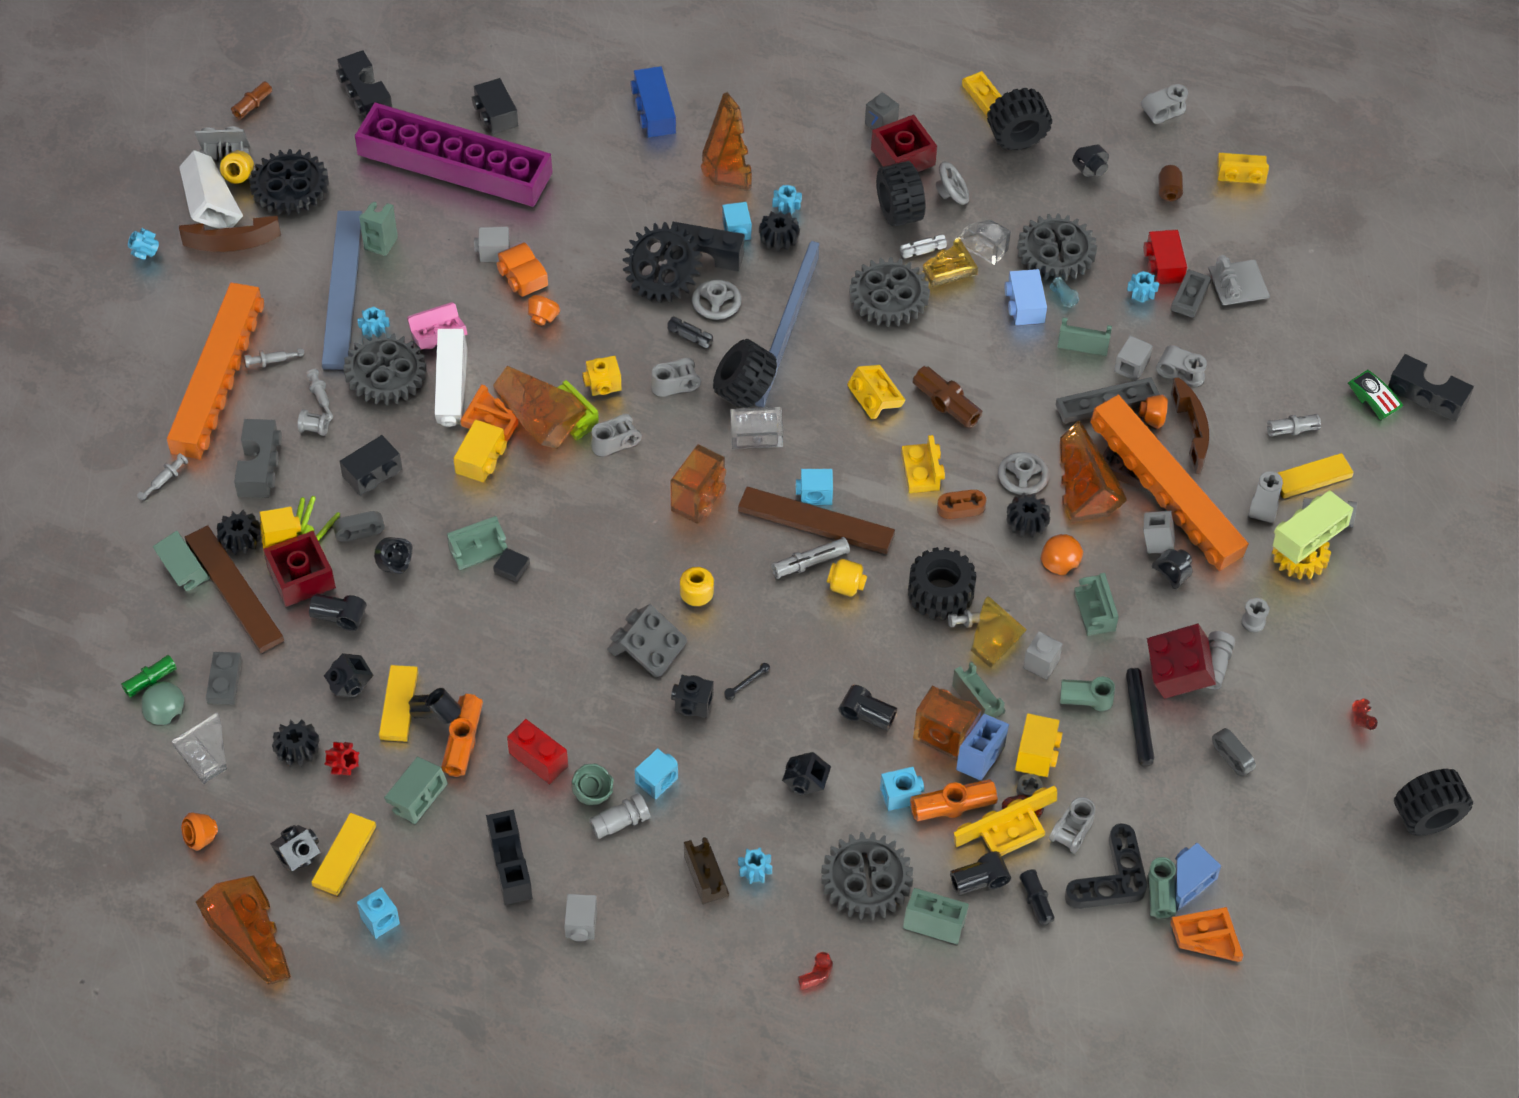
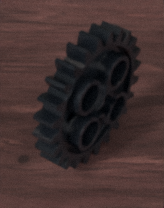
[249,149,329,215]
[622,222,703,303]

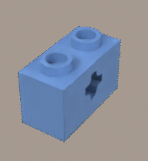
[956,714,1009,781]

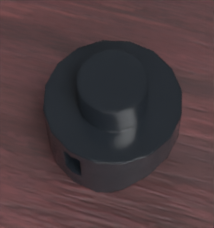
[1072,144,1109,177]
[374,537,413,574]
[1152,549,1193,589]

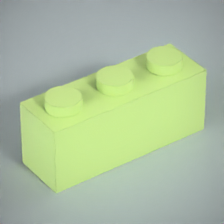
[1272,490,1354,564]

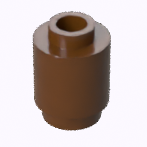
[1158,165,1183,201]

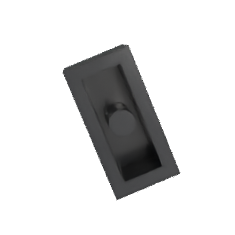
[472,78,518,134]
[339,435,402,495]

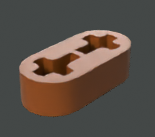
[937,490,986,519]

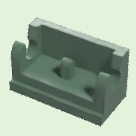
[359,202,398,256]
[1057,317,1112,356]
[447,516,508,570]
[152,531,210,591]
[1074,573,1119,636]
[952,662,1006,720]
[384,756,448,824]
[903,888,969,945]

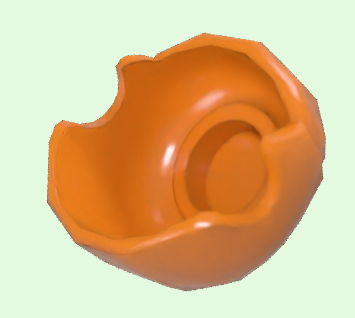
[1040,534,1083,575]

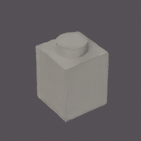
[474,227,510,262]
[1114,336,1153,381]
[1143,511,1175,554]
[1023,632,1063,680]
[565,894,597,941]

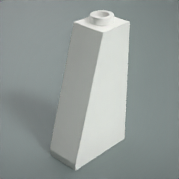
[179,150,243,229]
[435,329,467,427]

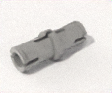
[1267,414,1321,437]

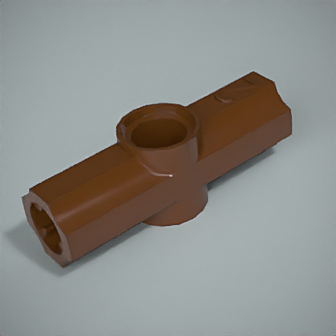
[913,366,983,428]

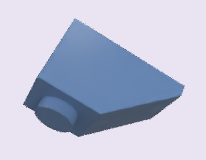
[1174,843,1221,912]

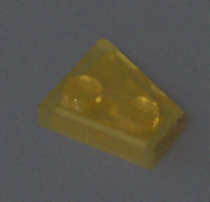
[923,238,978,287]
[971,596,1027,668]

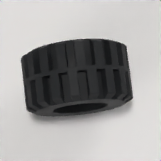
[987,88,1053,150]
[876,161,926,227]
[713,339,777,409]
[908,547,977,620]
[1394,769,1473,836]

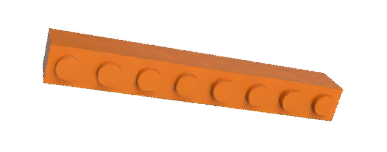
[167,282,264,459]
[1091,394,1249,571]

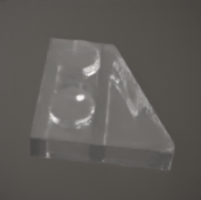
[172,713,227,784]

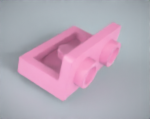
[407,302,468,350]

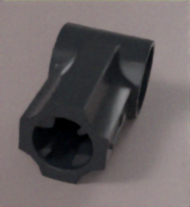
[309,594,367,631]
[838,685,897,730]
[408,688,462,724]
[950,851,1011,895]

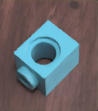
[722,202,752,240]
[796,469,833,505]
[635,748,678,800]
[880,767,924,811]
[357,887,400,939]

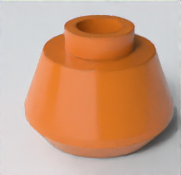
[528,295,560,326]
[1139,394,1168,429]
[181,812,218,851]

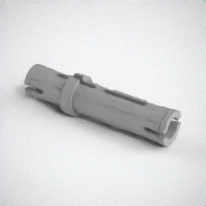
[771,537,850,579]

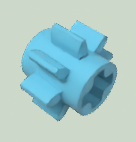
[772,185,802,215]
[128,228,159,260]
[1127,271,1159,302]
[357,307,390,337]
[738,847,773,884]

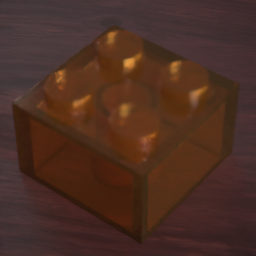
[670,444,727,524]
[913,685,981,760]

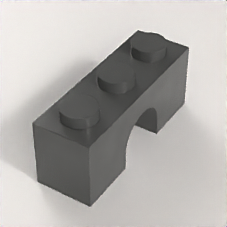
[234,419,282,498]

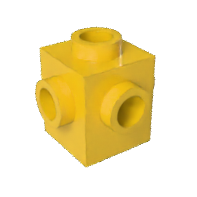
[582,356,622,396]

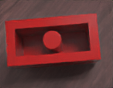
[1143,230,1187,285]
[507,719,568,785]

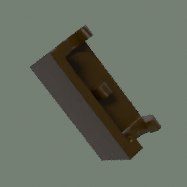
[684,837,729,905]

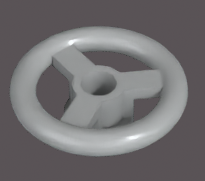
[936,161,969,205]
[692,280,741,320]
[998,452,1049,495]

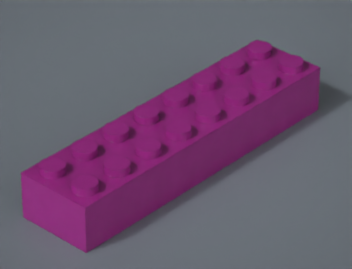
[355,103,552,207]

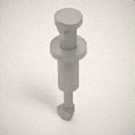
[244,348,304,368]
[306,369,333,422]
[137,453,188,500]
[948,609,1010,628]

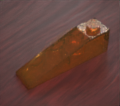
[701,92,752,191]
[493,366,587,449]
[1060,421,1127,522]
[196,875,291,985]

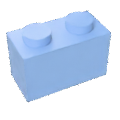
[1004,269,1047,325]

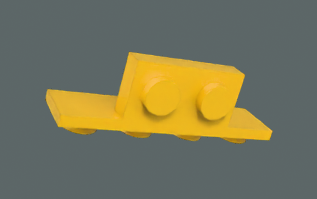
[953,785,1057,856]

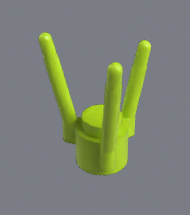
[296,496,340,541]

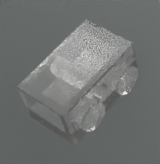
[730,407,783,449]

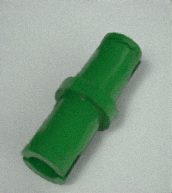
[121,655,177,698]

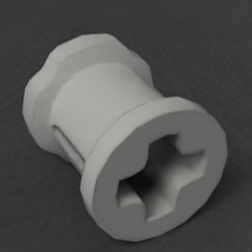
[298,409,329,436]
[1241,598,1269,632]

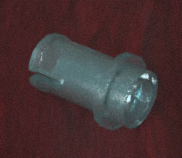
[1050,277,1080,308]

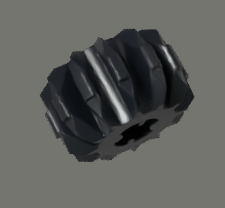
[759,210,800,251]
[1006,493,1051,538]
[217,510,261,555]
[272,719,320,767]

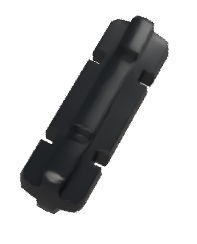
[667,316,713,348]

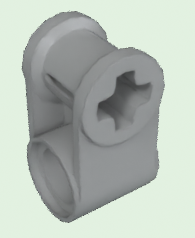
[1141,84,1188,124]
[1156,345,1207,387]
[651,358,702,397]
[591,414,642,456]
[1248,471,1283,523]
[1049,797,1095,854]

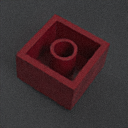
[871,114,937,172]
[263,531,336,607]
[1147,623,1216,699]

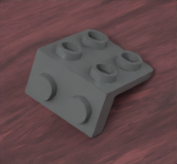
[607,604,687,677]

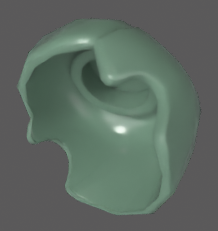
[142,682,185,725]
[571,763,614,805]

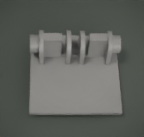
[195,126,250,161]
[1208,255,1270,306]

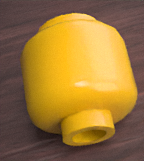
[220,150,254,184]
[826,559,867,597]
[680,567,714,606]

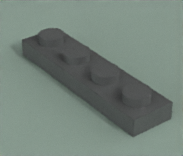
[1055,377,1160,424]

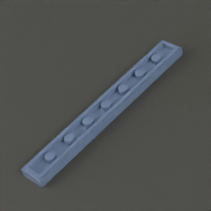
[322,211,362,370]
[755,241,819,408]

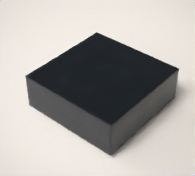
[493,548,530,582]

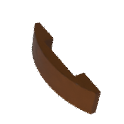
[179,216,281,252]
[1171,377,1209,474]

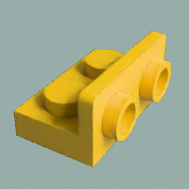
[1217,153,1269,184]
[847,365,905,419]
[901,435,945,493]

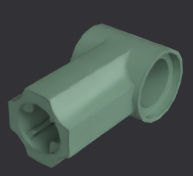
[1060,676,1115,711]
[1147,857,1176,919]

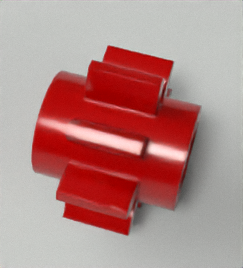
[324,742,360,775]

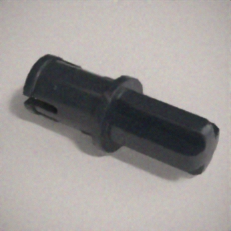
[1019,869,1055,925]

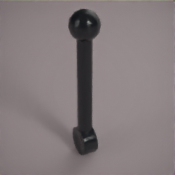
[724,663,770,700]

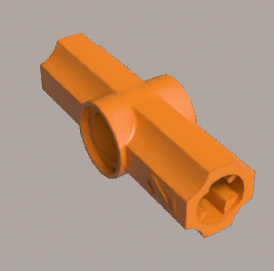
[441,694,483,777]
[910,779,998,822]

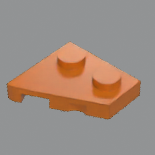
[461,384,518,442]
[1170,907,1243,962]

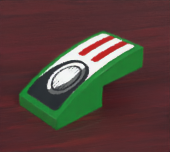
[1348,369,1403,421]

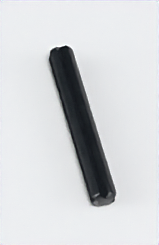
[1126,668,1154,765]

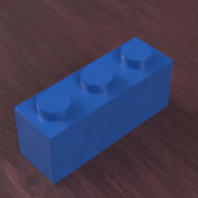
[630,66,676,138]

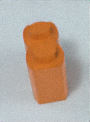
[496,242,548,297]

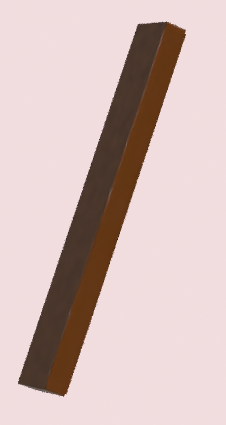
[738,486,895,555]
[185,525,284,654]

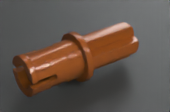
[231,81,273,120]

